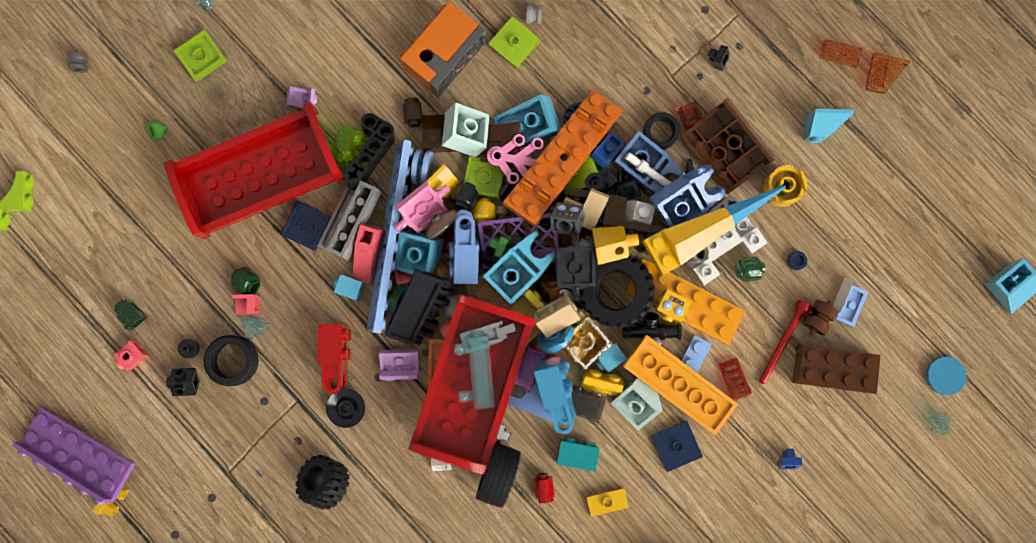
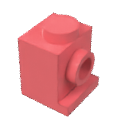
[113,340,149,370]

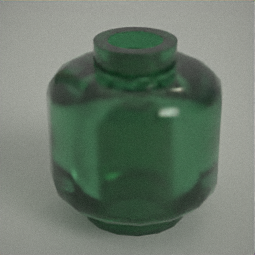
[735,256,766,282]

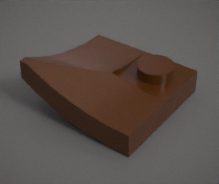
[480,121,520,163]

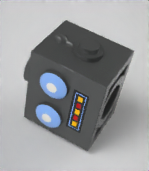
[550,202,585,235]

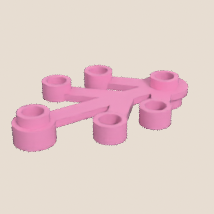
[487,134,543,184]

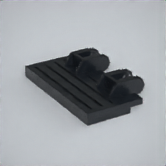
[384,268,456,345]

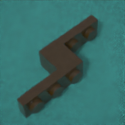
[568,187,662,239]

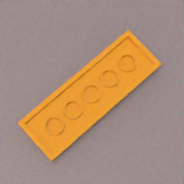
[625,259,745,345]
[622,334,738,435]

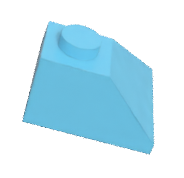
[804,109,854,143]

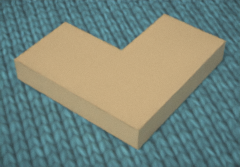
[563,188,609,230]

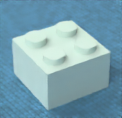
[442,103,489,157]

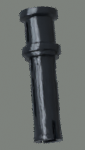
[623,323,682,340]

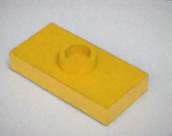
[586,487,629,517]

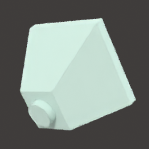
[610,377,662,430]

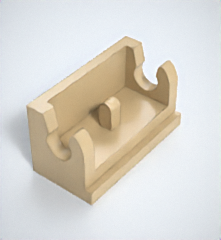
[534,294,581,338]

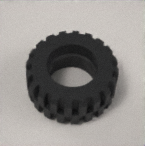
[580,256,655,328]

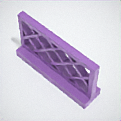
[478,212,560,269]

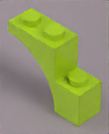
[0,171,34,231]

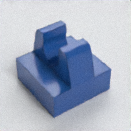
[777,448,803,470]

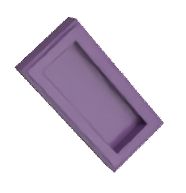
[515,347,546,390]

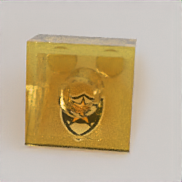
[563,315,612,371]

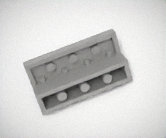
[317,179,382,261]

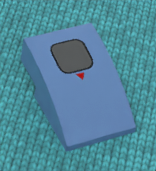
[508,380,552,421]

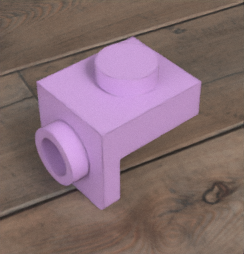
[286,86,317,109]

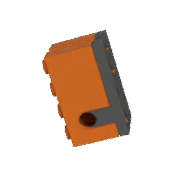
[400,2,486,98]

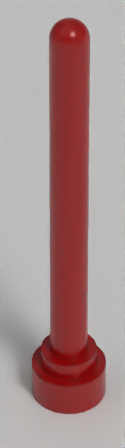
[759,300,812,384]

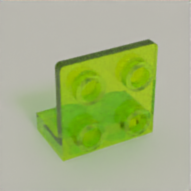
[330,124,365,168]

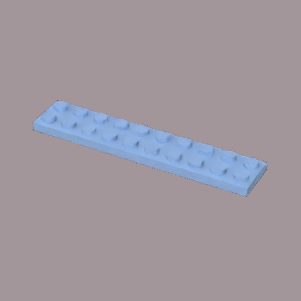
[366,140,413,333]

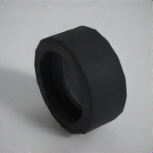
[643,112,680,150]

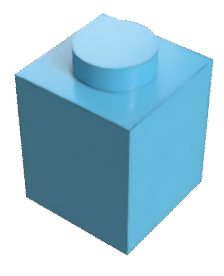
[333,274,365,301]
[595,343,627,373]

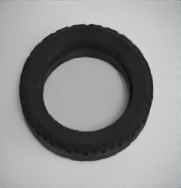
[203,335,259,386]

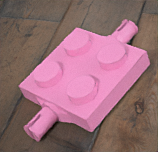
[394,182,451,234]

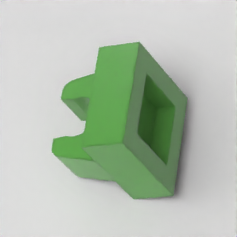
[489,236,514,258]

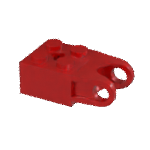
[317,324,351,394]

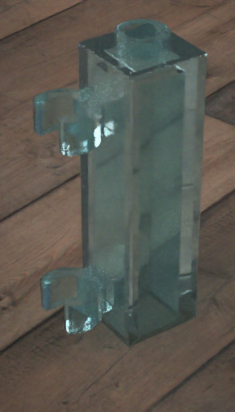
[454,330,495,409]

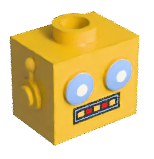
[654,289,692,323]

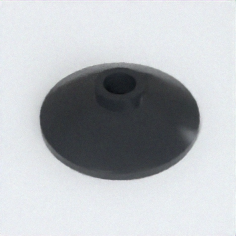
[326,389,365,428]

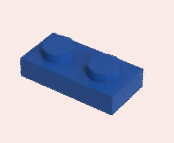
[590,131,626,168]

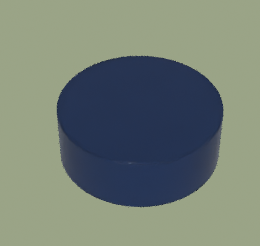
[787,251,807,270]

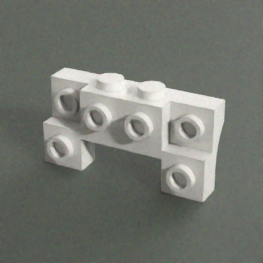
[685,217,767,286]

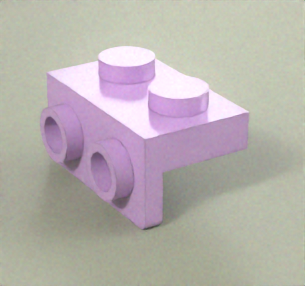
[379,349,420,381]

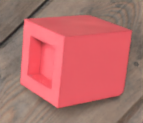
[232,294,259,315]

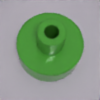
[147,120,168,141]

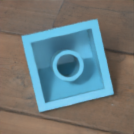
[394,230,444,274]

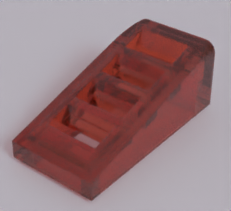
[676,101,702,131]
[718,357,752,401]

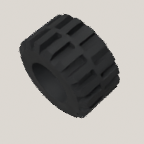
[295,455,350,510]

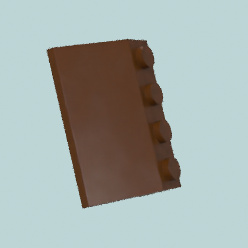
[680,97,775,195]

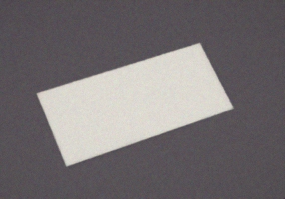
[833,278,855,312]

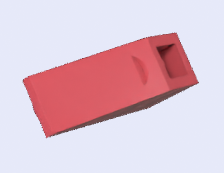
[353,224,386,285]

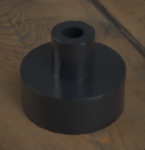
[585,173,606,192]
[178,339,200,358]

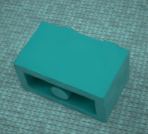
[556,437,600,472]

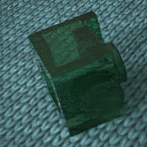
[114,299,148,330]

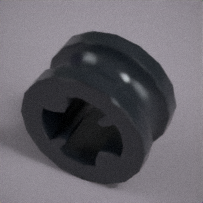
[641,312,659,329]

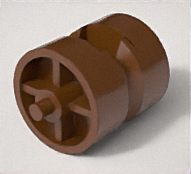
[802,300,839,336]

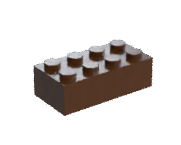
[793,345,881,394]

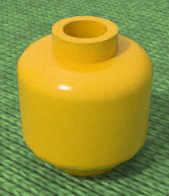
[471,198,496,228]

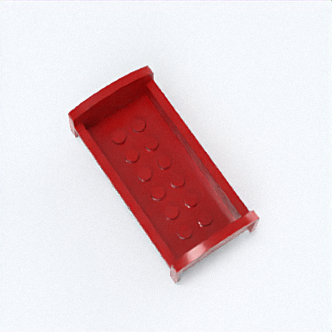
[163,102,345,239]
[408,294,536,475]

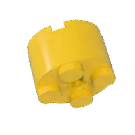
[763,165,807,207]

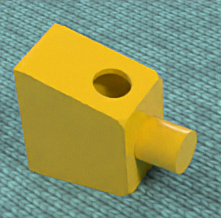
[592,226,639,265]

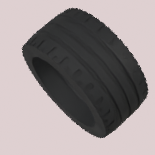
[476,443,521,508]

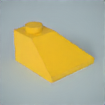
[426,164,461,201]

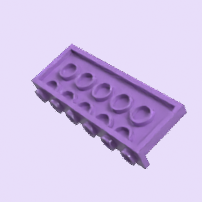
[12,407,136,505]

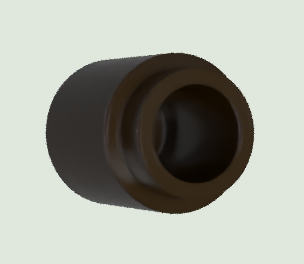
[402,98,423,127]

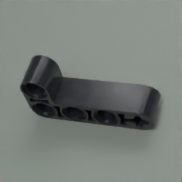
[344,113,395,190]

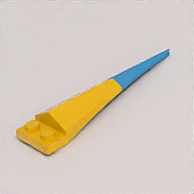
[642,186,786,276]

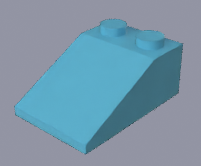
[493,94,561,147]

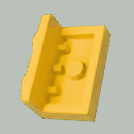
[581,368,624,396]

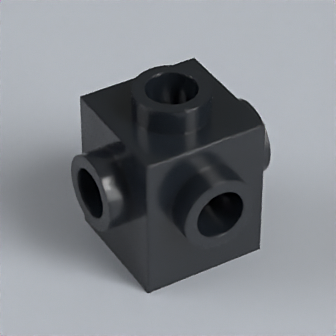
[166,368,200,396]

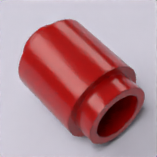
[533,473,555,503]

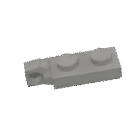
[459,321,516,353]

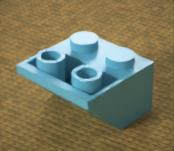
[984,258,1036,314]

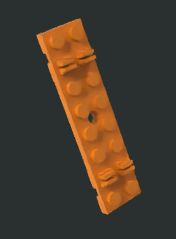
[503,89,623,227]

